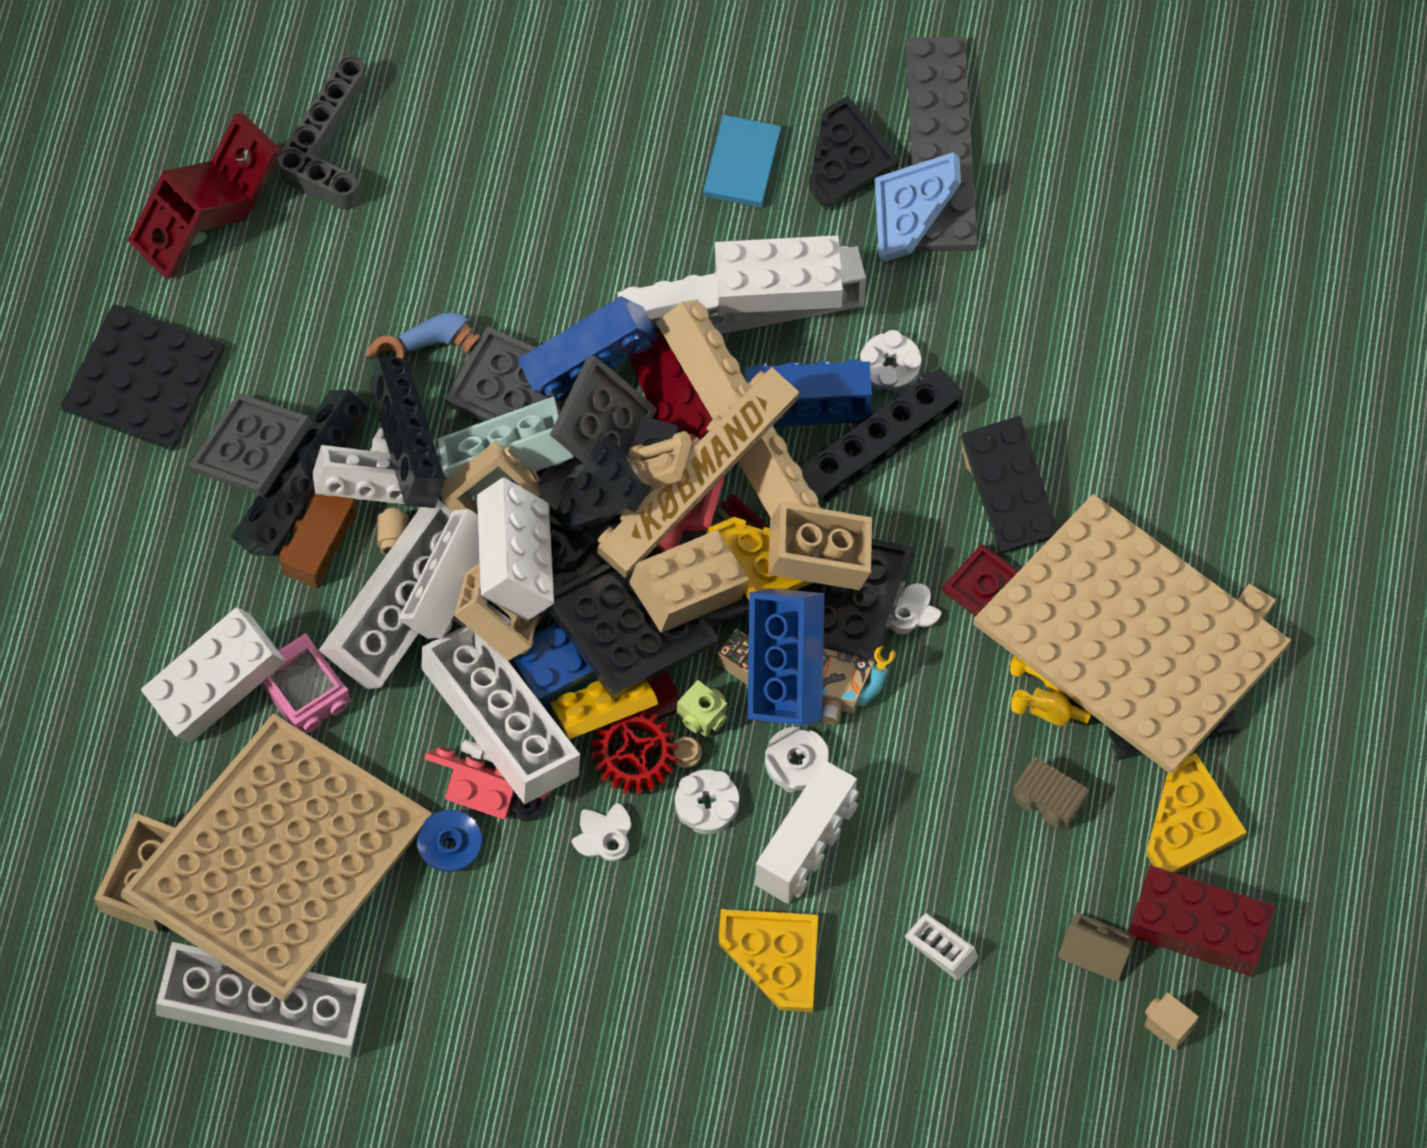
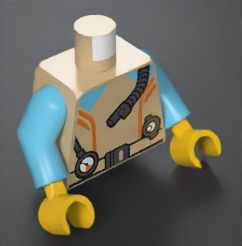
[822,645,896,724]

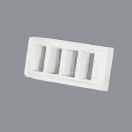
[905,913,978,980]

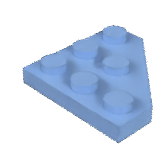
[875,152,961,262]

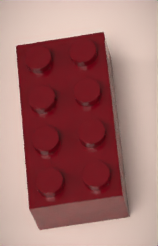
[629,330,713,440]
[1128,865,1275,977]

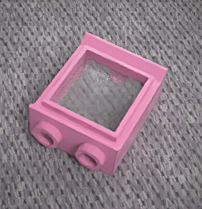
[260,633,351,733]

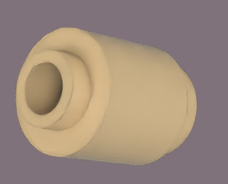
[377,508,409,556]

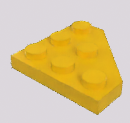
[705,517,814,599]
[1146,753,1247,873]
[719,909,818,1012]

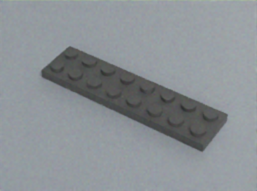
[905,36,977,252]

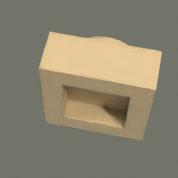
[1238,584,1276,620]

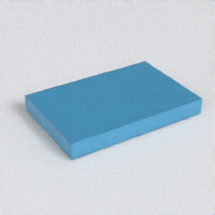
[703,115,781,208]

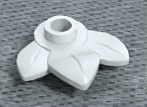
[890,583,942,634]
[571,803,631,861]

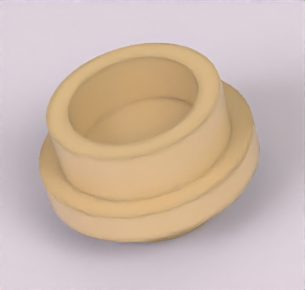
[670,737,702,768]

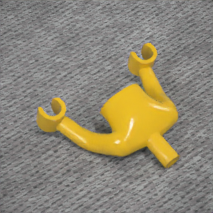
[1010,656,1091,726]

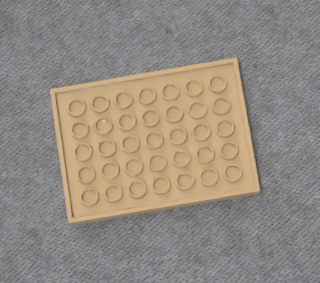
[973,494,1291,775]
[121,713,432,1002]

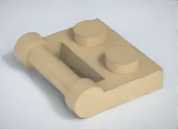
[629,431,692,490]

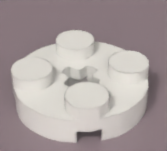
[860,330,921,392]
[765,727,829,792]
[675,770,739,834]

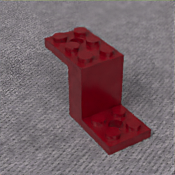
[127,112,282,279]

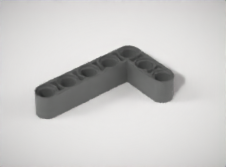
[278,55,367,210]

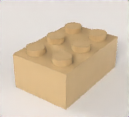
[768,502,872,590]
[629,530,749,633]
[94,813,175,934]

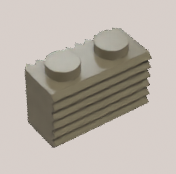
[1013,757,1089,829]

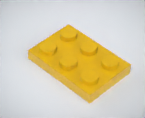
[550,681,658,739]

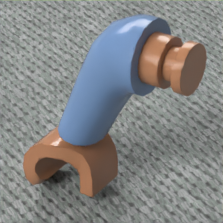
[367,312,481,359]

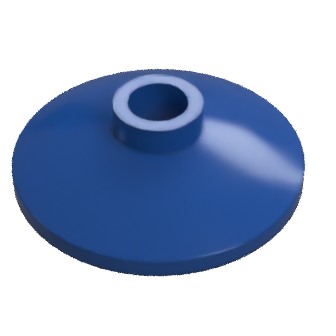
[417,810,482,872]

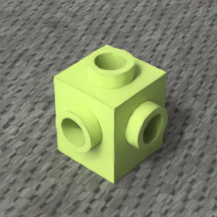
[676,680,727,737]

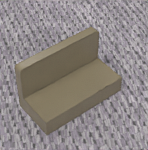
[1058,912,1137,981]

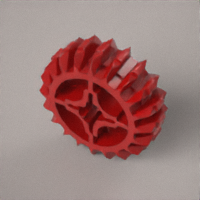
[591,710,678,795]

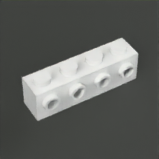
[313,445,446,504]
[398,509,480,639]

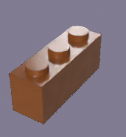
[279,492,358,588]

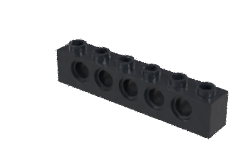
[369,357,445,508]
[798,367,963,508]
[230,389,370,556]

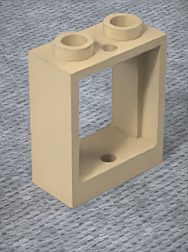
[441,440,540,515]
[454,563,539,661]

